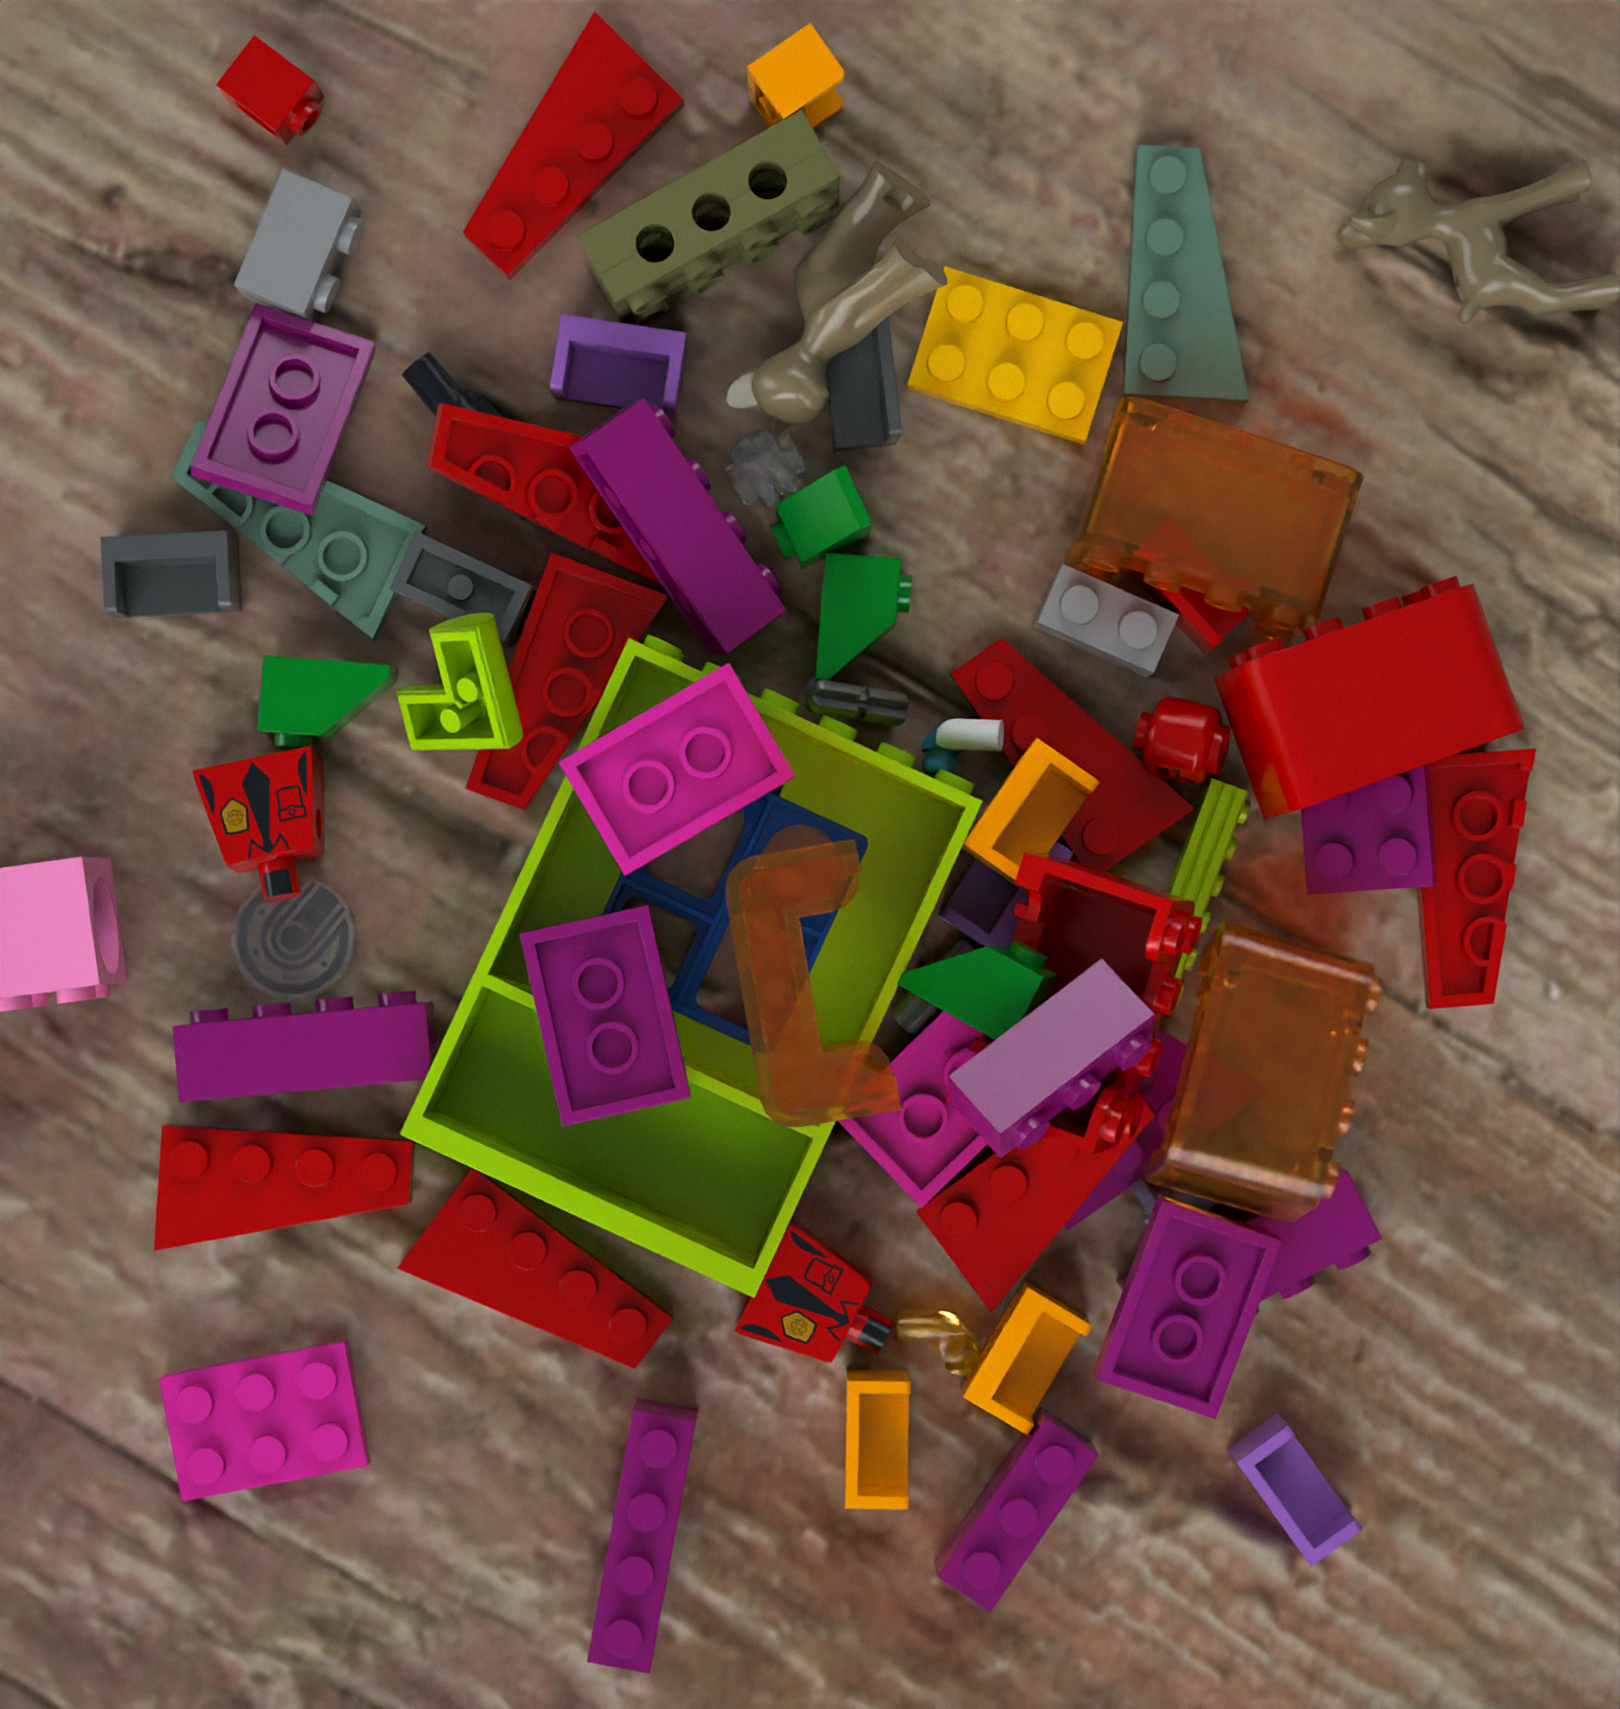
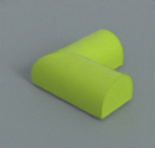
[396,613,523,751]

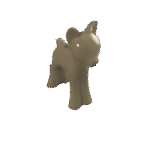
[1336,159,1620,324]
[725,161,948,433]

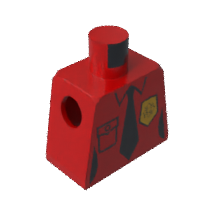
[193,746,325,902]
[734,1218,894,1363]

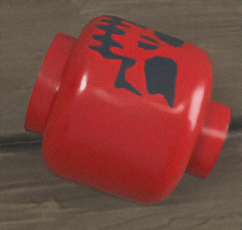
[1133,696,1231,785]

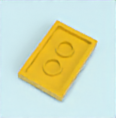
[906,266,1123,445]

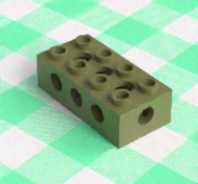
[577,110,840,326]

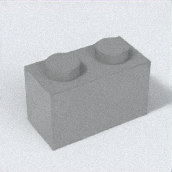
[234,169,364,322]
[1032,564,1179,678]

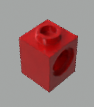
[216,35,324,146]

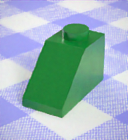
[769,465,872,570]
[815,553,912,681]
[257,655,398,749]
[897,940,1061,1040]

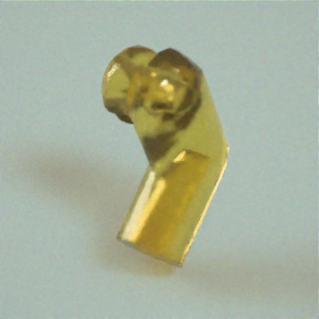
[896,1310,981,1376]

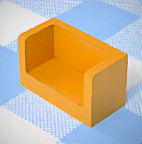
[747,23,845,130]
[962,738,1100,890]
[960,1280,1093,1435]
[844,1369,911,1510]

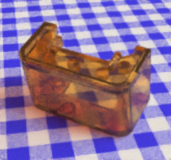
[1064,397,1364,642]
[725,839,901,1127]
[1145,921,1382,1224]

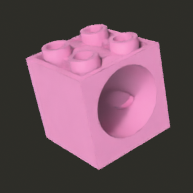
[0,856,128,1012]

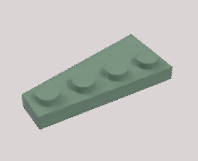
[1122,145,1249,404]
[171,420,428,641]

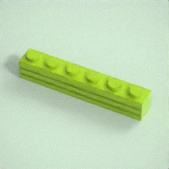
[1167,778,1251,1008]

